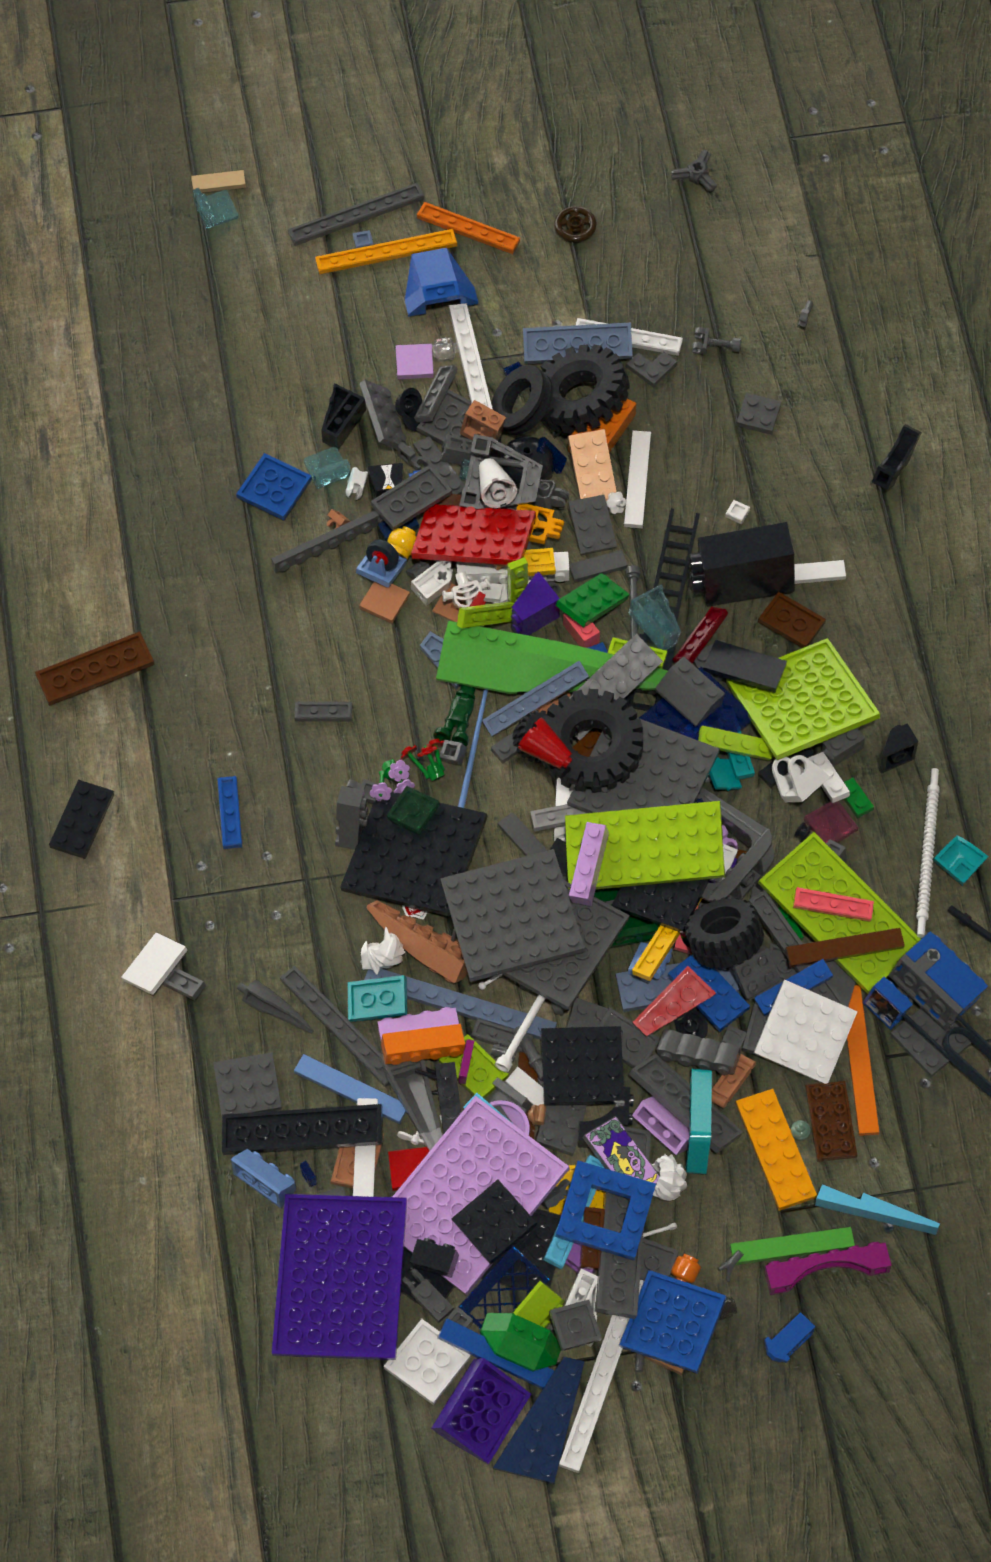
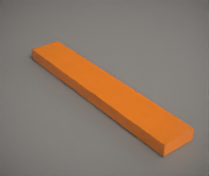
[417,202,520,254]

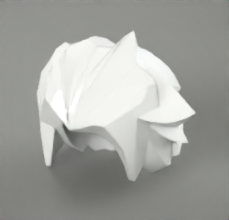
[360,927,406,975]
[652,1154,687,1201]

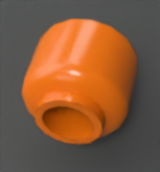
[671,1254,701,1283]

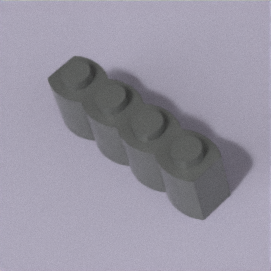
[657,1029,741,1075]

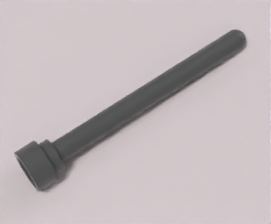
[626,565,641,639]

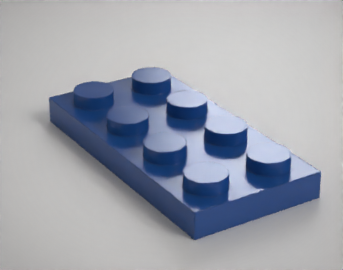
[668,955,750,1032]

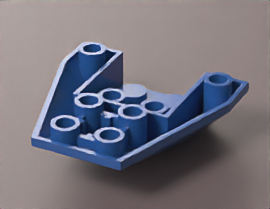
[405,248,478,317]

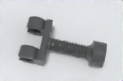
[692,327,741,355]

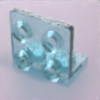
[192,188,239,229]

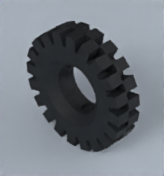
[529,344,630,433]
[541,689,644,793]

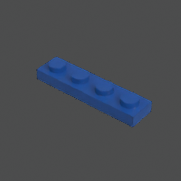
[754,959,833,1016]

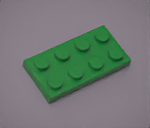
[556,573,630,627]

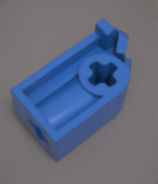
[765,1312,816,1363]

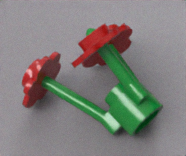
[400,739,445,782]

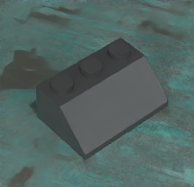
[655,657,725,727]

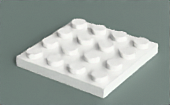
[753,980,858,1084]

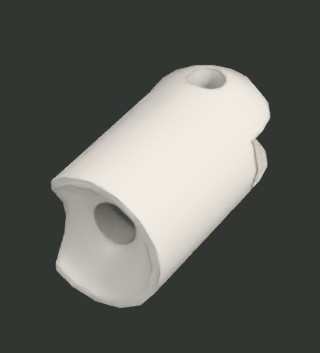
[346,467,368,500]

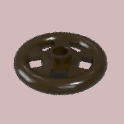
[554,206,597,242]

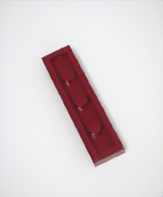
[673,606,728,663]

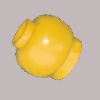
[387,526,416,560]

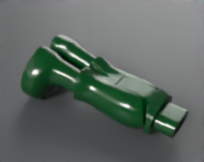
[433,685,475,746]

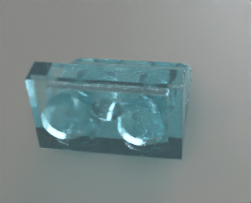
[304,447,350,489]

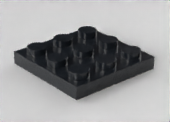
[451,1179,538,1265]

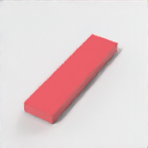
[793,887,874,922]

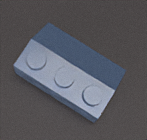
[231,1149,296,1208]

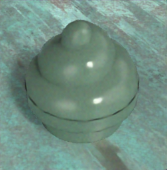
[791,1120,811,1141]

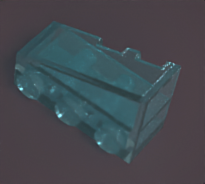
[628,584,681,650]

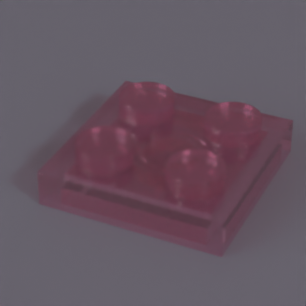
[804,801,858,843]

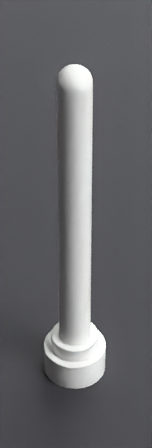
[495,995,545,1072]

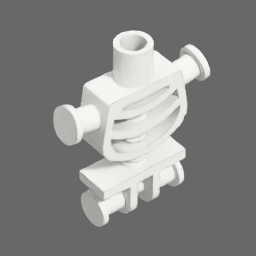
[442,571,493,627]

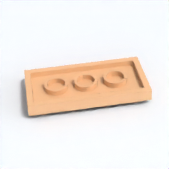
[568,429,616,501]

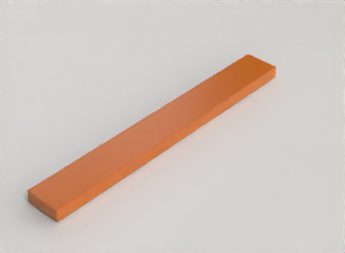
[846,985,879,1136]

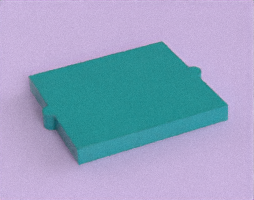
[709,757,742,791]

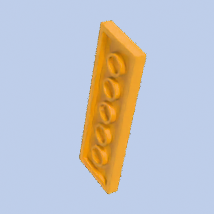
[735,1089,817,1211]

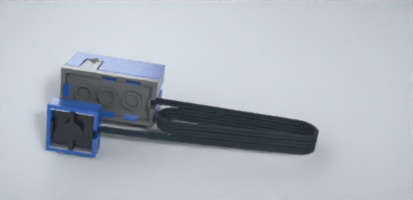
[862,931,991,1097]

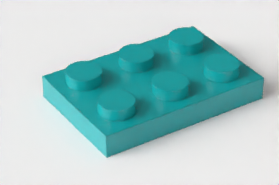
[348,975,407,1022]

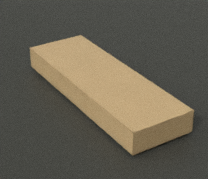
[191,170,246,194]

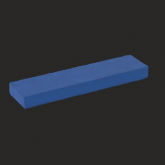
[217,776,242,849]

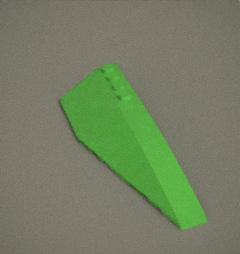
[436,621,668,694]

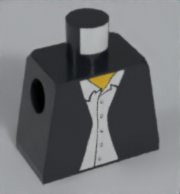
[368,463,403,498]

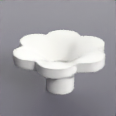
[606,492,626,514]

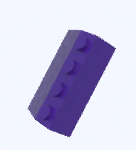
[431,1358,531,1464]

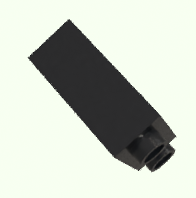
[689,522,795,607]

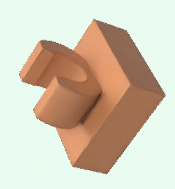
[327,509,351,529]

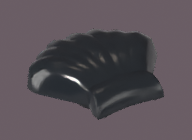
[674,1009,708,1038]

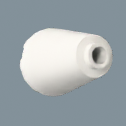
[479,458,517,508]

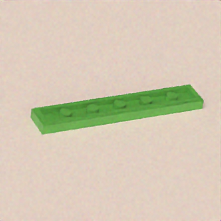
[730,1227,855,1265]

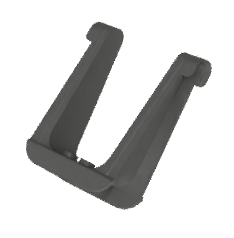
[695,786,774,908]

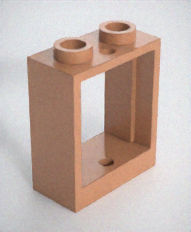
[460,400,506,451]

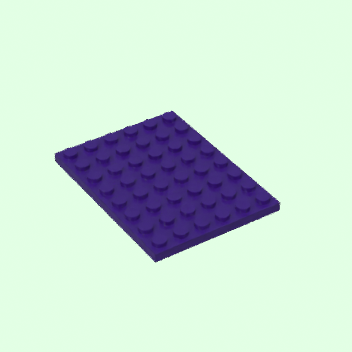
[272,1194,407,1360]

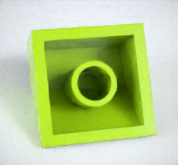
[513,1281,565,1328]

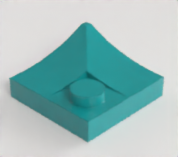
[933,835,989,886]

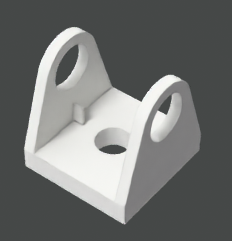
[772,755,830,803]

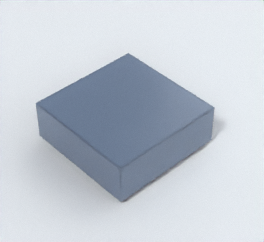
[353,230,374,248]

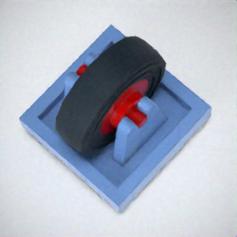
[356,540,407,588]

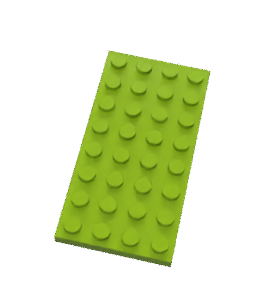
[565,801,725,890]
[758,832,921,994]

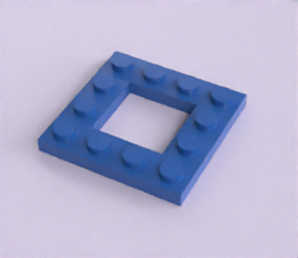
[555,1160,656,1260]

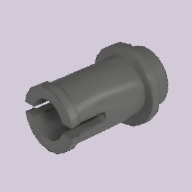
[491,1043,517,1062]

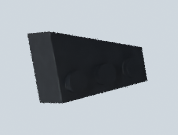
[321,383,366,450]

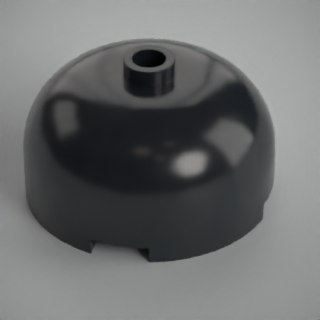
[500,436,554,489]

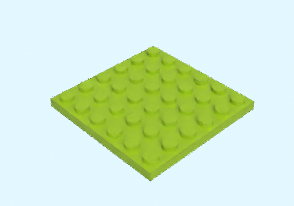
[726,638,880,760]

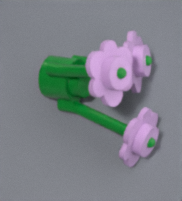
[370,759,415,801]

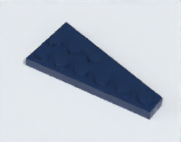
[493,1357,585,1484]

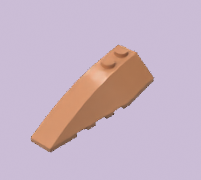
[367,900,468,983]

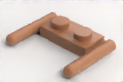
[712,1054,756,1108]

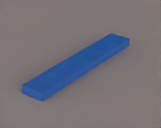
[438,1319,555,1389]

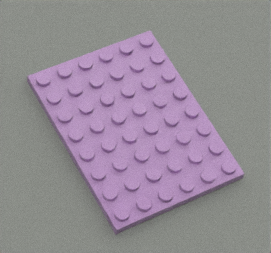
[393,1096,570,1296]

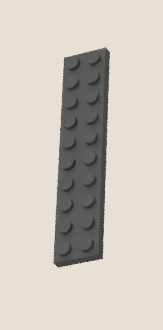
[595,1126,651,1319]

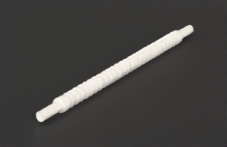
[916,768,940,938]

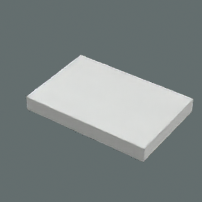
[121,933,187,995]

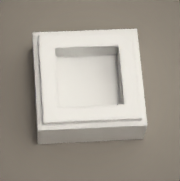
[725,500,750,524]

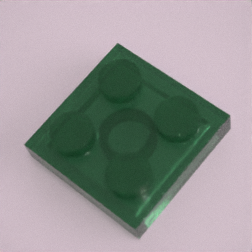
[386,786,440,835]

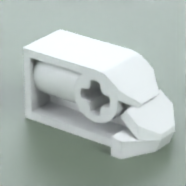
[411,560,453,606]

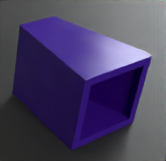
[511,572,560,636]

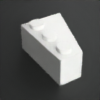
[553,1269,598,1347]

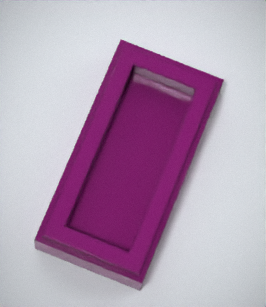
[458,1039,474,1084]

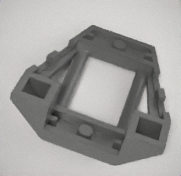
[459,434,543,509]

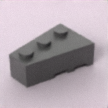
[335,786,369,850]

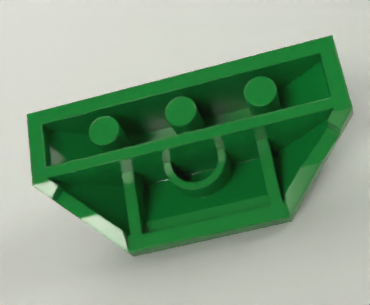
[480,1313,561,1372]

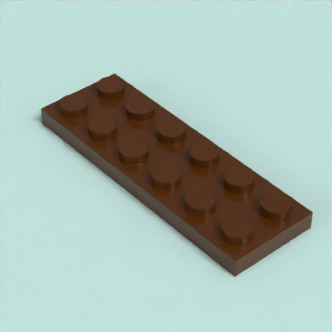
[35,631,155,706]

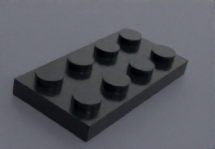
[49,779,114,859]

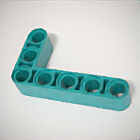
[686,1069,712,1174]

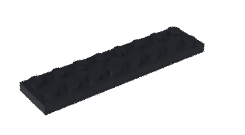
[222,1104,383,1155]

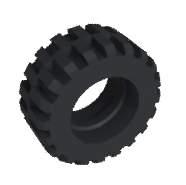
[685,897,764,969]

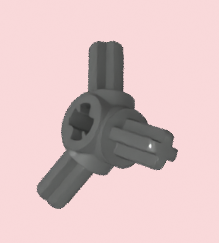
[671,150,717,191]

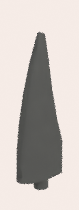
[237,980,314,1034]

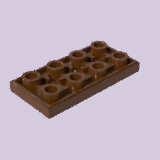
[805,1081,857,1162]

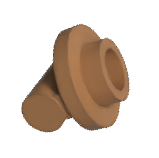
[528,1104,546,1125]

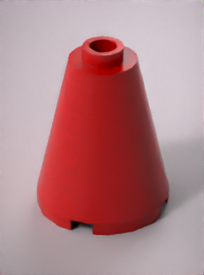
[518,717,573,769]

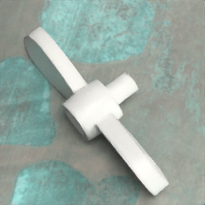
[397,1131,426,1146]

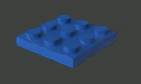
[236,453,312,520]

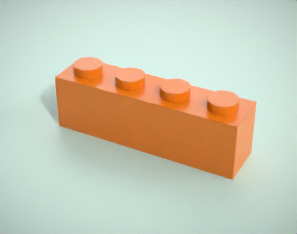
[381,1024,465,1065]

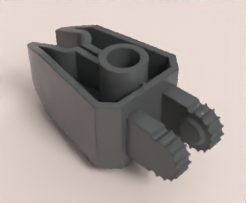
[517,480,570,509]

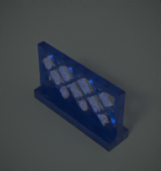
[459,1246,549,1329]

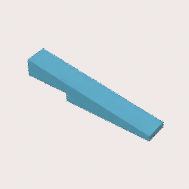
[815,1184,940,1235]

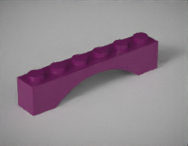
[764,1242,892,1295]

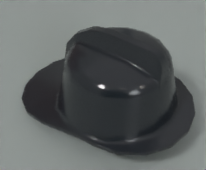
[395,388,422,431]

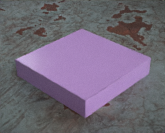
[396,344,434,379]

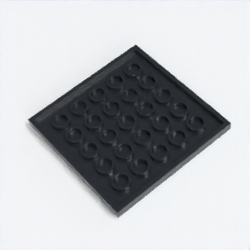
[340,792,488,916]

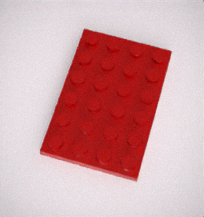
[411,504,536,565]

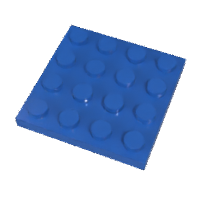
[619,1270,727,1374]

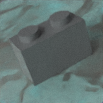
[821,728,865,767]

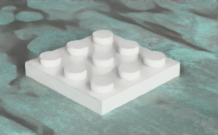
[384,1319,471,1405]

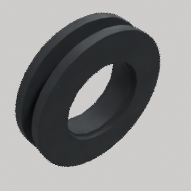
[491,365,553,435]

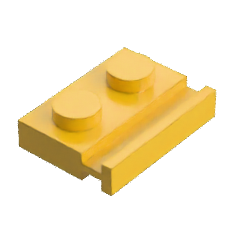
[524,548,556,576]

